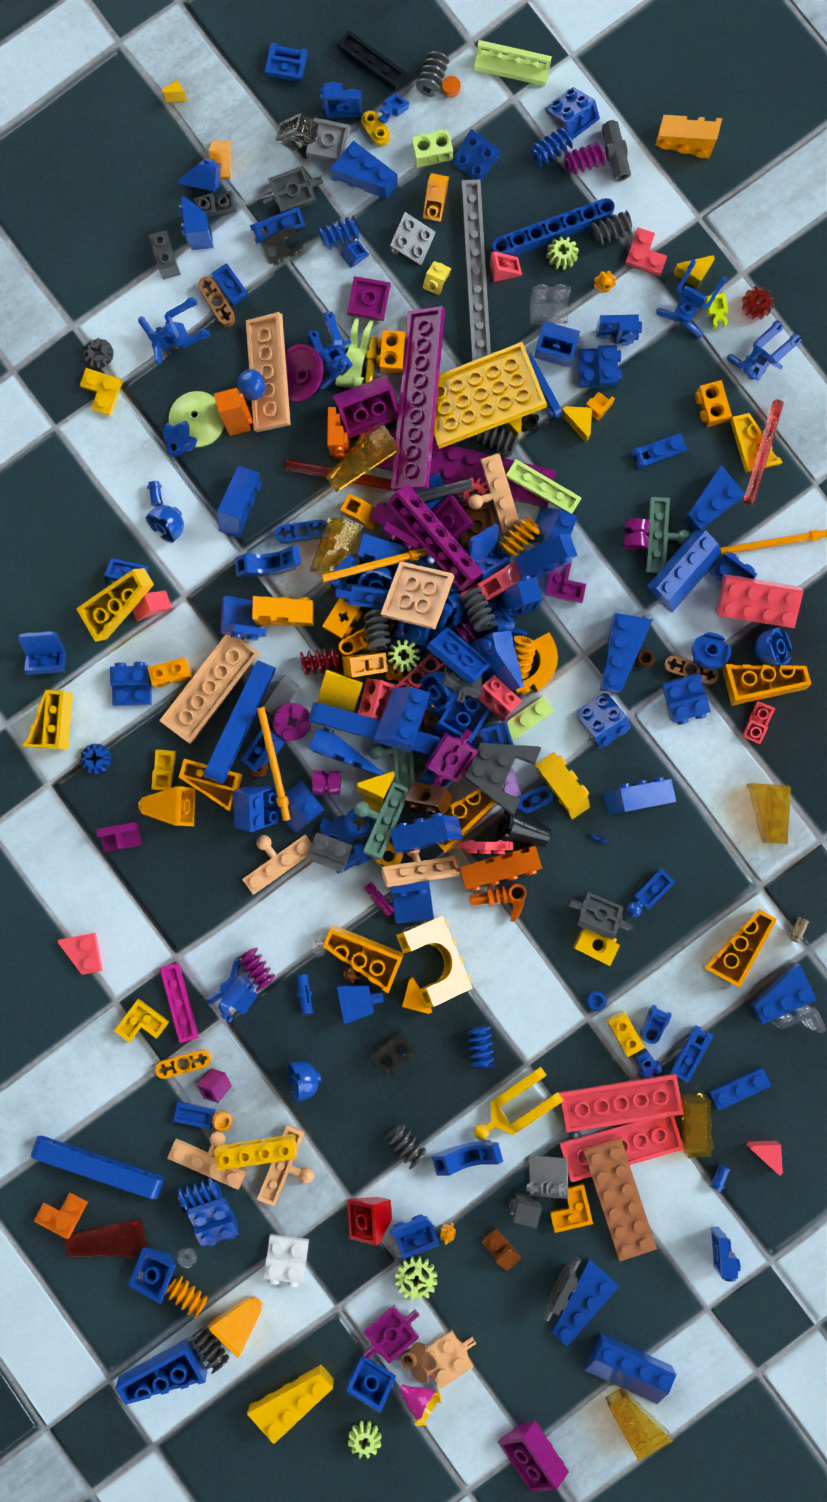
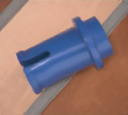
[147,481,163,506]
[710,1164,730,1192]

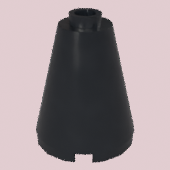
[497,808,553,847]

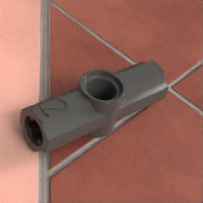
[602,120,631,182]

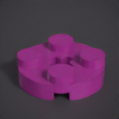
[272,702,311,741]

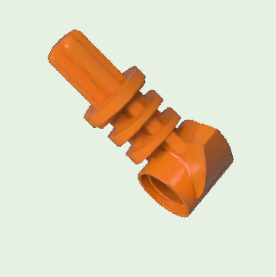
[469,884,526,922]

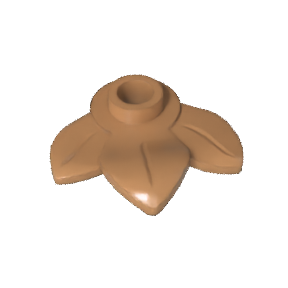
[401,1342,437,1383]

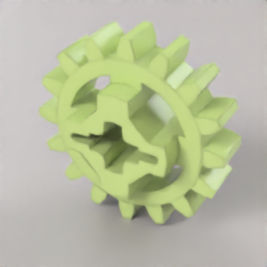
[395,1256,437,1302]

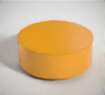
[212,1110,232,1132]

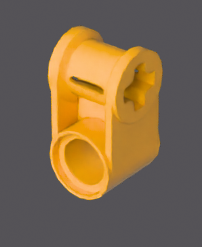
[339,628,368,657]

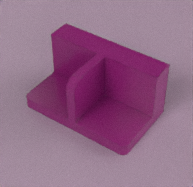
[96,822,142,852]

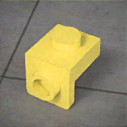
[423,261,451,295]

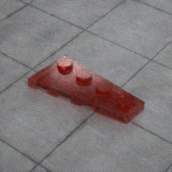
[63,1218,149,1258]

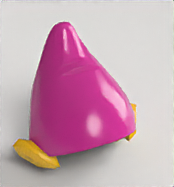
[400,1385,441,1427]

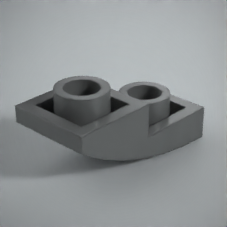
[194,191,237,217]
[262,675,300,717]

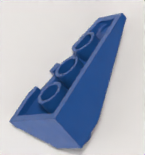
[308,727,384,776]

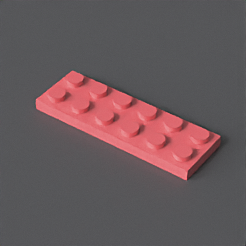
[559,1073,684,1133]
[559,1116,684,1182]

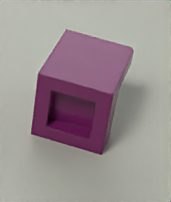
[197,1069,232,1103]

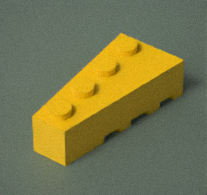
[76,568,154,642]
[247,1365,334,1444]

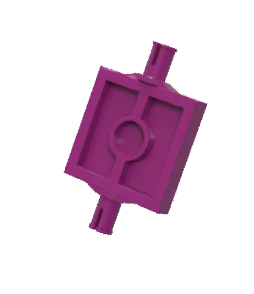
[425,729,478,786]
[363,1305,420,1364]

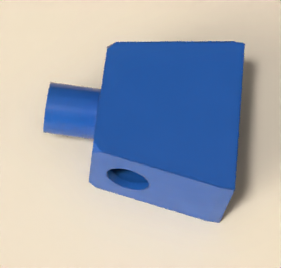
[337,984,384,1024]

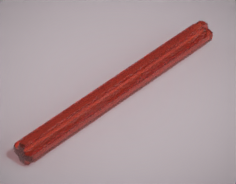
[744,399,784,505]
[285,459,393,491]

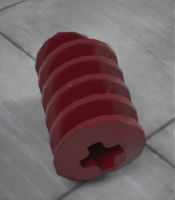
[300,648,341,675]

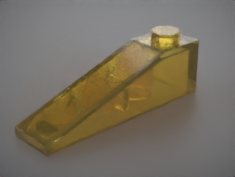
[327,422,399,492]

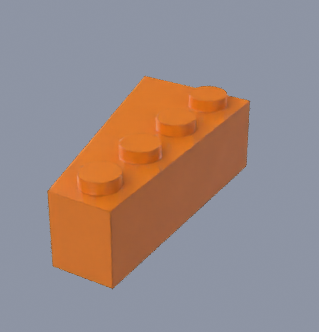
[214,388,253,436]
[459,846,542,892]

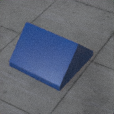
[128,1247,176,1304]
[345,1355,396,1413]

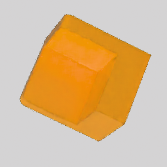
[585,392,615,421]

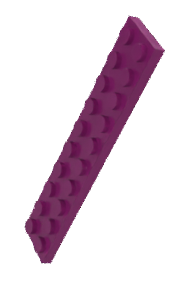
[391,306,445,492]
[364,428,556,508]

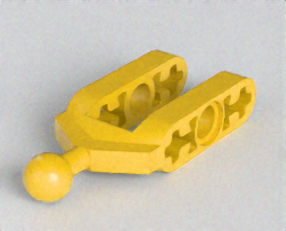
[474,1067,563,1140]

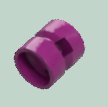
[623,518,650,550]
[312,770,341,795]

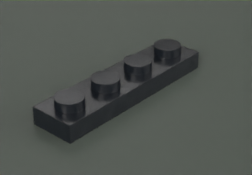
[337,30,407,91]

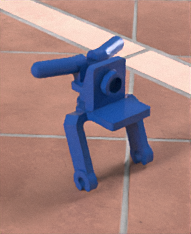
[656,259,727,338]
[138,297,210,365]
[307,312,353,390]
[727,320,802,381]
[206,959,258,1022]

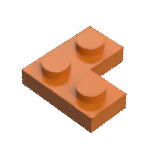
[34,1192,88,1239]

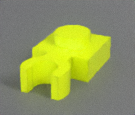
[705,293,728,329]

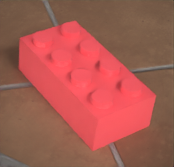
[715,574,804,628]

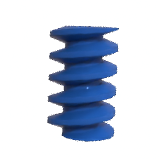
[531,127,573,168]
[318,215,359,250]
[467,1026,495,1068]
[178,1178,222,1213]

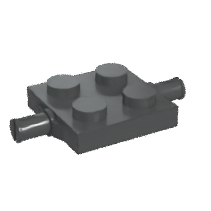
[261,166,323,213]
[443,663,482,703]
[569,892,633,940]
[542,1256,581,1321]

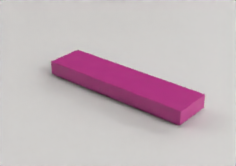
[159,962,199,1043]

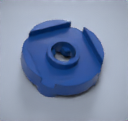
[691,632,731,670]

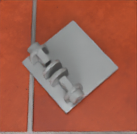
[390,212,436,266]
[526,1156,568,1199]

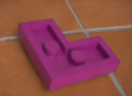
[545,562,586,604]

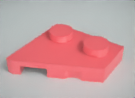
[58,933,103,975]

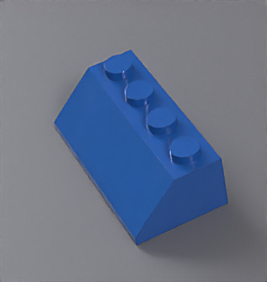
[647,530,721,613]
[585,1333,677,1404]

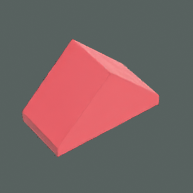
[490,251,522,282]
[133,590,173,621]
[746,1140,783,1176]

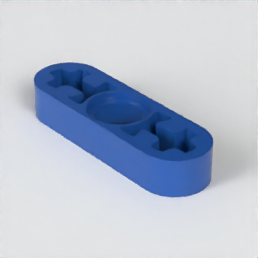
[275,519,330,544]

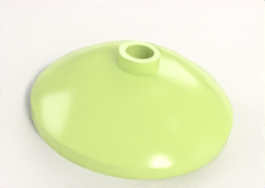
[169,391,225,447]

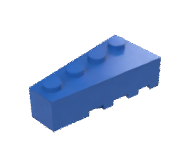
[599,613,653,694]

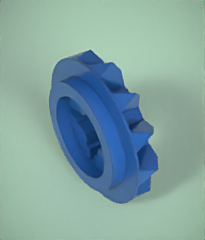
[79,743,111,774]
[344,808,375,838]

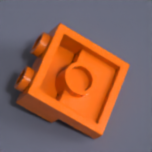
[327,407,349,459]

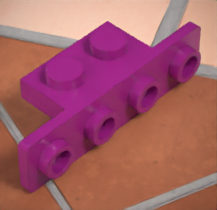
[370,502,424,549]

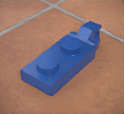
[335,584,389,609]

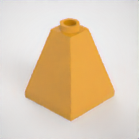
[138,786,195,826]
[208,1295,263,1358]

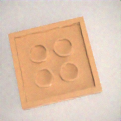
[381,561,455,630]

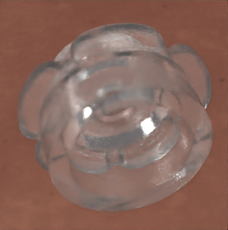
[311,940,327,958]
[177,1248,197,1268]

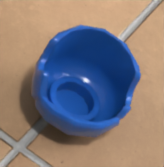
[237,369,266,401]

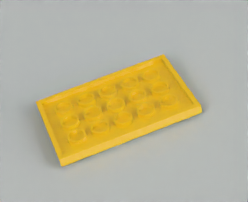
[434,342,547,449]

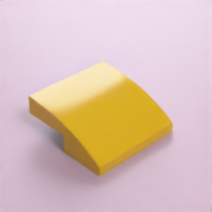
[317,670,363,713]

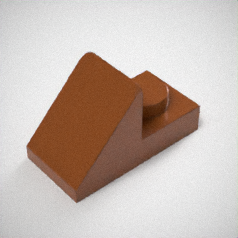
[481,1227,522,1271]

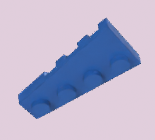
[551,1258,619,1346]

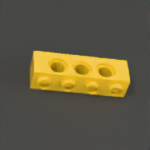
[214,1134,298,1171]

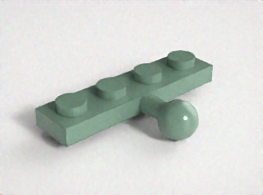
[645,497,691,574]
[368,744,415,788]
[354,782,409,860]

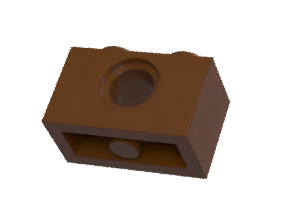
[404,781,453,816]

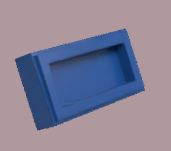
[173,1101,216,1130]

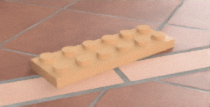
[246,312,291,432]
[160,635,260,744]

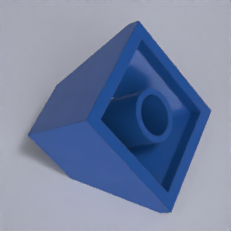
[278,780,325,834]

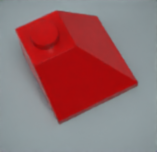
[347,1197,392,1246]

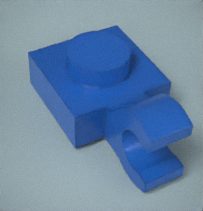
[378,93,410,123]

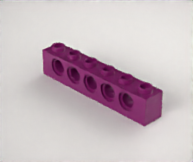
[386,485,484,591]

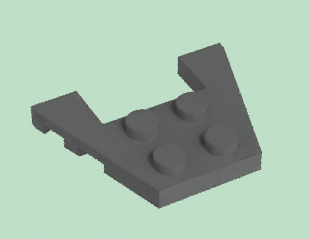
[466,743,541,816]

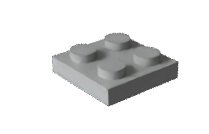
[306,118,351,162]

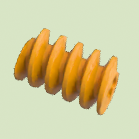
[499,514,540,556]
[514,636,537,679]
[165,1275,208,1320]

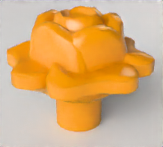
[594,271,616,293]

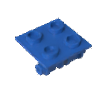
[450,129,501,182]

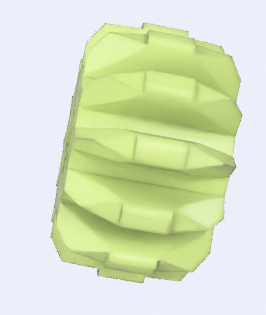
[546,236,579,270]
[387,640,420,673]
[348,1421,382,1459]

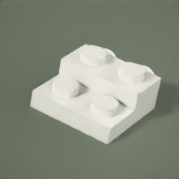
[264,1234,309,1287]

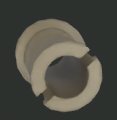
[789,917,810,943]

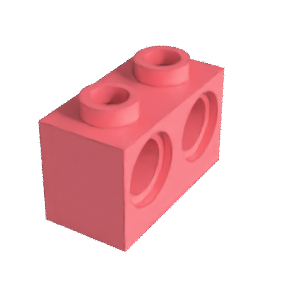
[478,675,522,722]
[358,678,395,720]

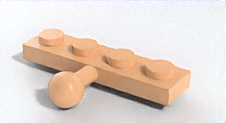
[468,453,521,533]
[242,834,312,895]
[381,849,461,887]
[257,1124,314,1207]
[167,1131,247,1190]

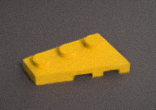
[729,413,783,473]

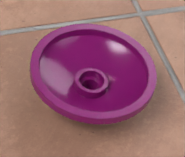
[285,344,323,402]

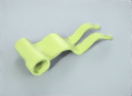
[336,318,374,389]

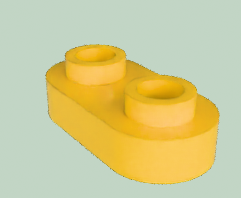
[361,111,390,147]

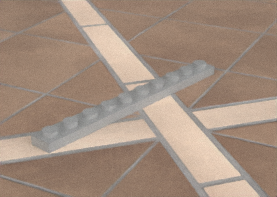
[462,179,491,361]

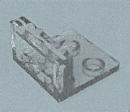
[530,284,571,324]
[772,1005,827,1034]

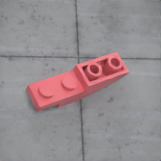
[460,560,521,601]

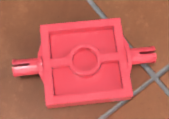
[458,840,513,854]

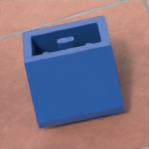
[179,197,214,250]
[534,321,580,367]
[233,785,278,833]

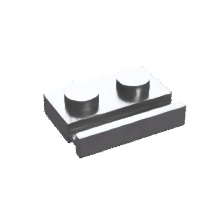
[306,832,353,873]

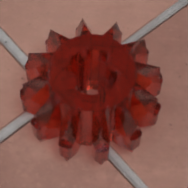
[742,286,774,320]

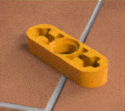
[155,1049,212,1079]

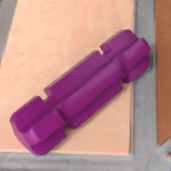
[364,882,394,916]

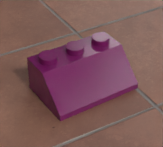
[333,376,399,438]
[498,1421,569,1493]

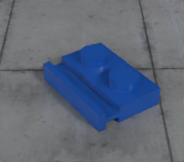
[480,720,514,745]

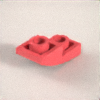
[742,700,776,744]

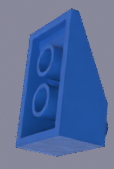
[471,631,524,691]
[432,695,490,745]

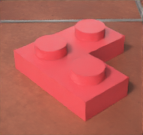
[625,227,667,276]

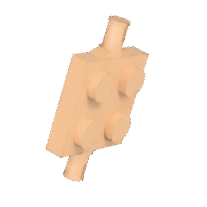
[426,1330,476,1389]

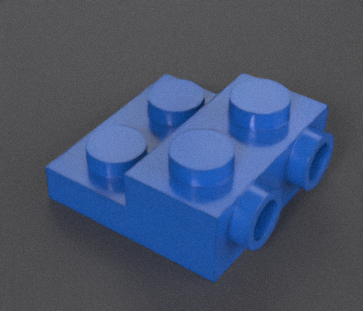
[320,82,363,118]
[595,314,642,346]
[578,345,622,388]
[110,662,152,706]
[661,673,711,725]
[187,1197,239,1247]
[711,1227,741,1282]

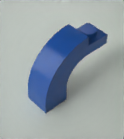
[235,545,301,577]
[431,1140,503,1176]

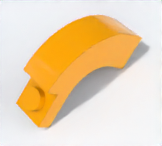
[514,632,558,695]

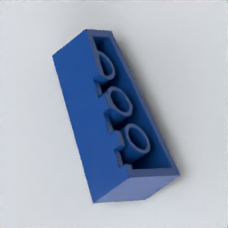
[115,1337,208,1405]

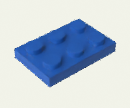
[426,627,491,685]

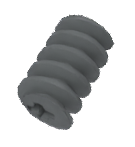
[416,51,450,97]
[590,210,632,245]
[476,426,519,457]
[461,587,498,632]
[364,609,391,652]
[384,1124,426,1169]
[188,1326,230,1374]

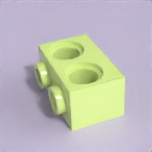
[412,130,453,168]

